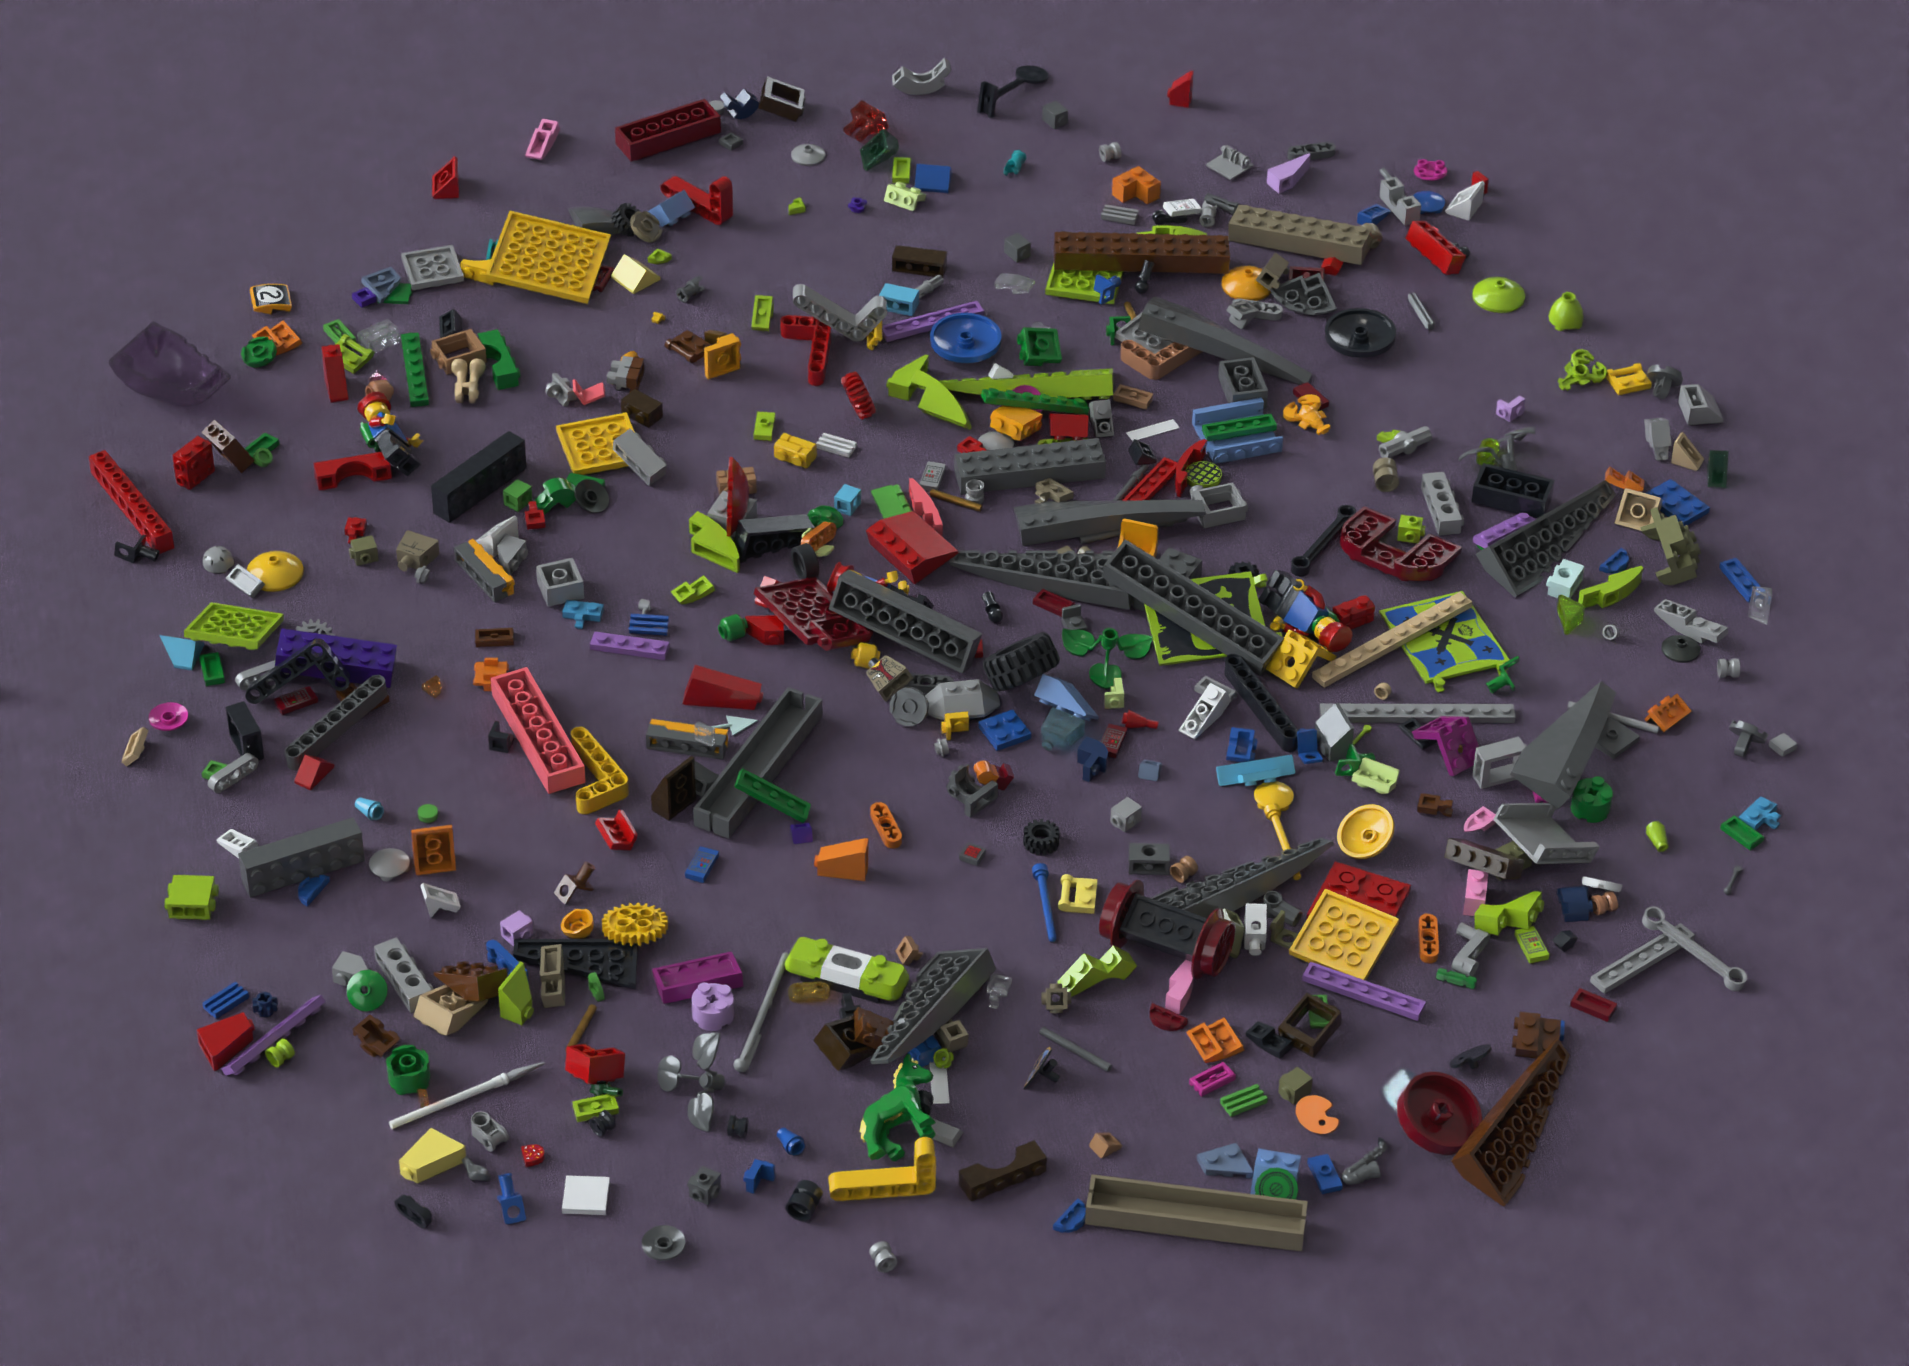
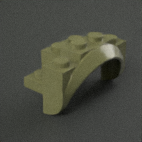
[1640,507,1701,585]

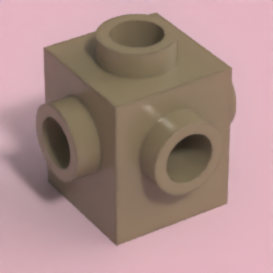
[1041,983,1071,1013]

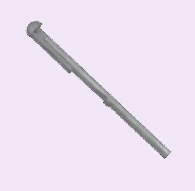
[734,953,789,1073]

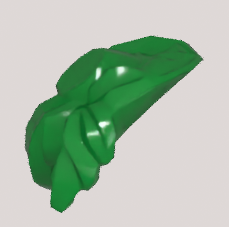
[807,505,844,528]

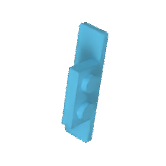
[1216,755,1295,786]

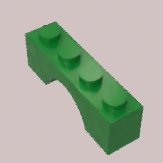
[478,329,521,390]

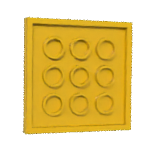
[556,412,635,475]
[1289,889,1399,981]

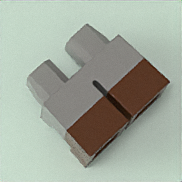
[607,356,645,392]

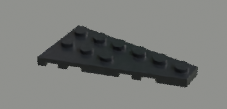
[513,939,638,990]

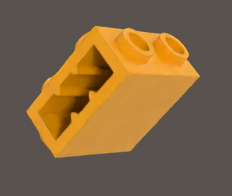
[990,405,1043,441]

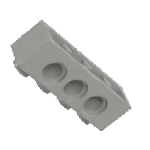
[1421,472,1464,536]
[374,937,433,1013]

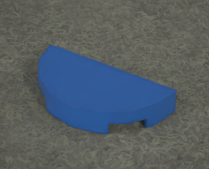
[1599,547,1629,574]
[298,875,330,907]
[1053,1198,1086,1233]

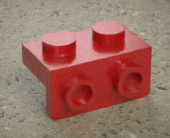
[595,810,638,850]

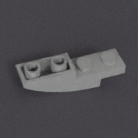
[1654,599,1728,644]

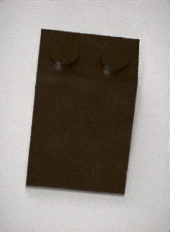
[651,756,696,821]
[813,1015,876,1071]

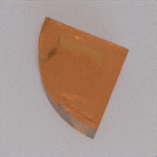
[422,675,441,699]
[417,1089,429,1108]

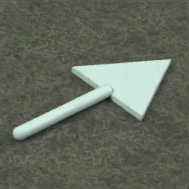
[711,715,758,736]

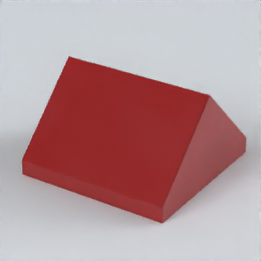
[432,156,459,199]

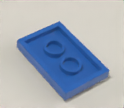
[1646,479,1710,526]

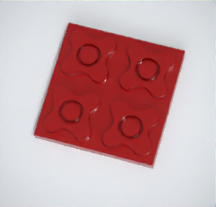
[1306,861,1411,920]

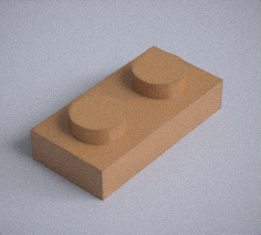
[1113,384,1153,410]

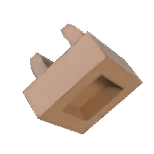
[895,936,923,966]

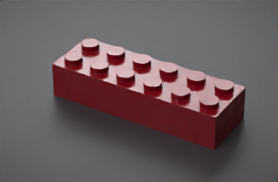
[615,99,721,162]

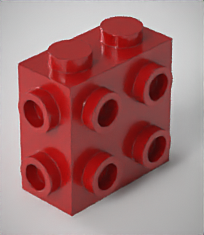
[172,436,215,490]

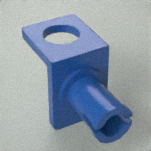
[1094,274,1121,305]
[1297,728,1323,764]
[497,1173,526,1224]

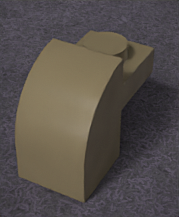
[934,1019,969,1052]

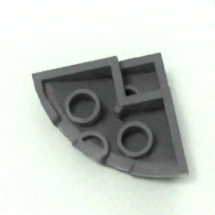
[568,207,623,235]
[1270,273,1337,315]

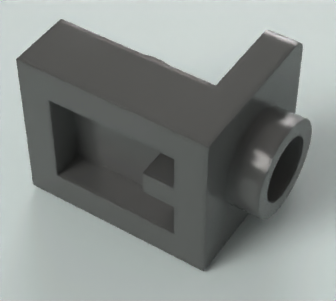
[1061,604,1087,631]

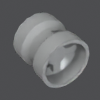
[1099,142,1121,162]
[966,479,984,504]
[1717,658,1740,678]
[869,1241,897,1272]

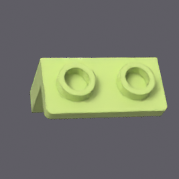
[884,182,926,211]
[1352,758,1400,794]

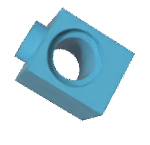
[834,484,861,516]

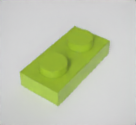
[572,1094,619,1122]

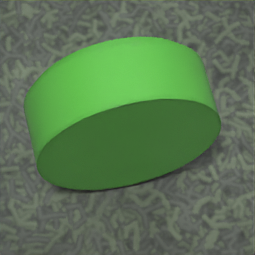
[253,448,273,467]
[418,804,438,823]

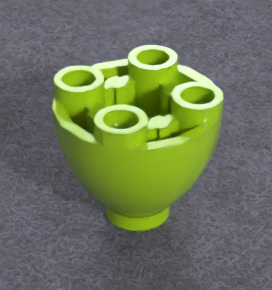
[1548,292,1584,331]

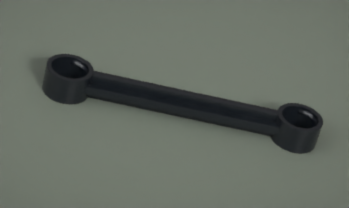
[1291,505,1356,577]

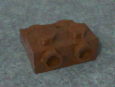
[854,1007,894,1049]
[1512,1011,1561,1059]

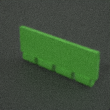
[871,484,912,519]

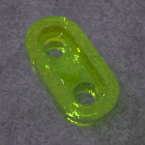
[1476,438,1500,466]

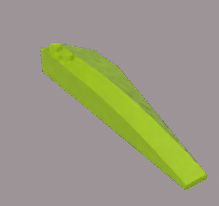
[939,368,1113,400]

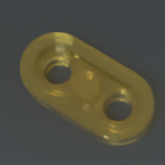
[788,981,830,1004]

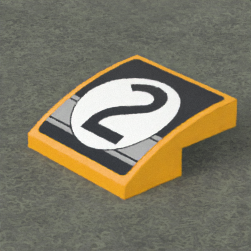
[250,284,292,314]

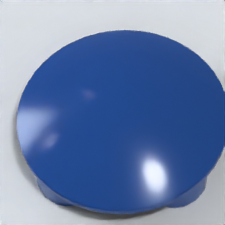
[1413,191,1445,214]

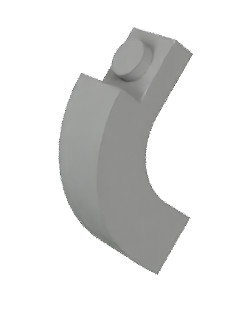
[892,58,951,95]

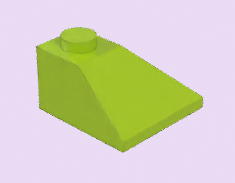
[498,962,534,1025]

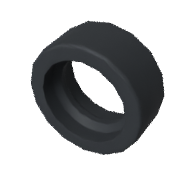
[791,543,819,579]

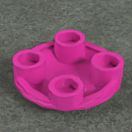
[1414,159,1448,181]

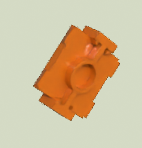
[473,658,509,691]

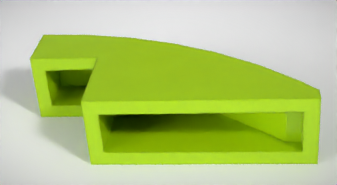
[911,369,972,430]
[689,511,740,573]

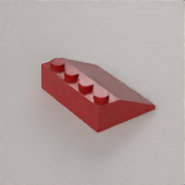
[866,511,959,584]

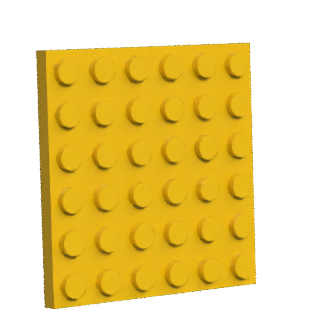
[485,211,611,304]

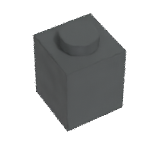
[1042,100,1068,129]
[1004,233,1031,263]

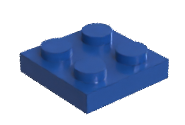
[978,709,1031,751]

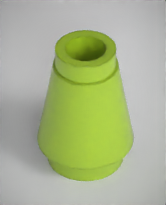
[1646,821,1669,852]

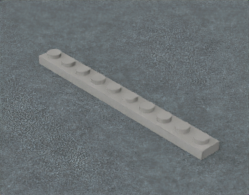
[1319,703,1515,723]

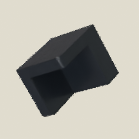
[488,721,515,753]

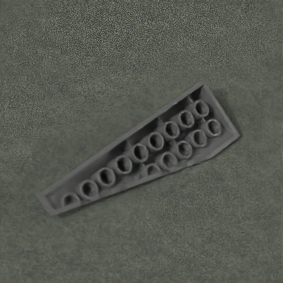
[1151,838,1334,918]

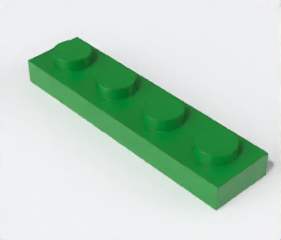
[1202,414,1277,442]
[734,768,811,823]

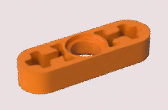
[801,522,836,552]
[870,802,902,849]
[1418,913,1439,963]

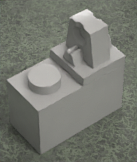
[1644,417,1671,460]

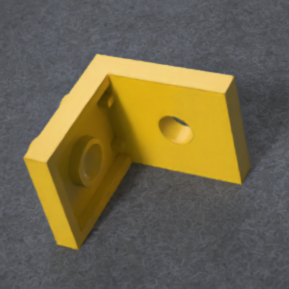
[1266,629,1337,689]

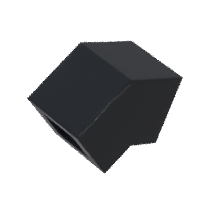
[1553,930,1578,953]

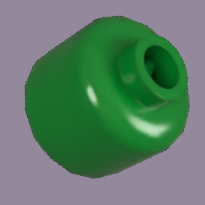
[718,614,748,642]

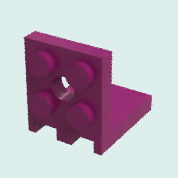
[1412,716,1479,776]

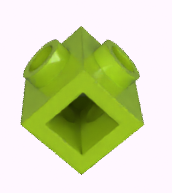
[1397,515,1426,543]

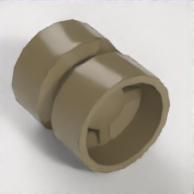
[1373,457,1399,492]

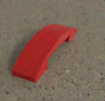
[1175,439,1207,497]

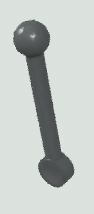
[1724,866,1742,895]

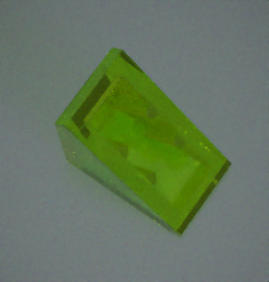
[1557,595,1585,634]

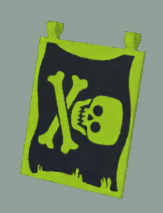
[1144,571,1283,666]

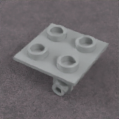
[1206,145,1254,180]

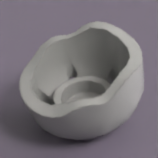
[202,546,234,573]

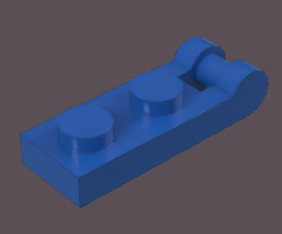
[486,940,529,984]

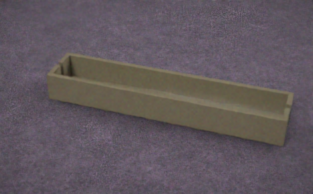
[1085,1174,1308,1251]

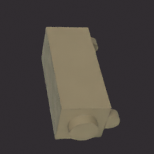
[1256,252,1289,291]

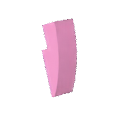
[525,119,560,160]
[1165,960,1194,1015]

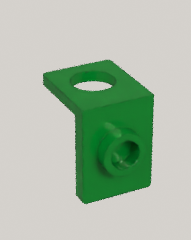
[1106,316,1131,345]

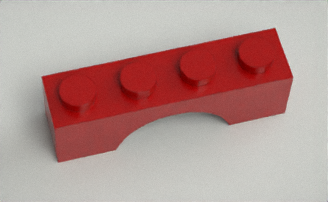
[313,452,392,491]

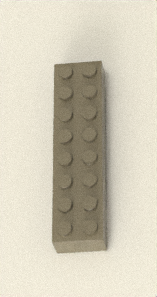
[1228,205,1372,265]

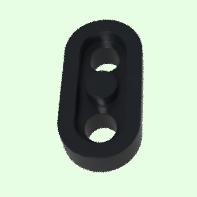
[394,1195,432,1228]

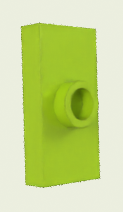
[753,412,775,441]

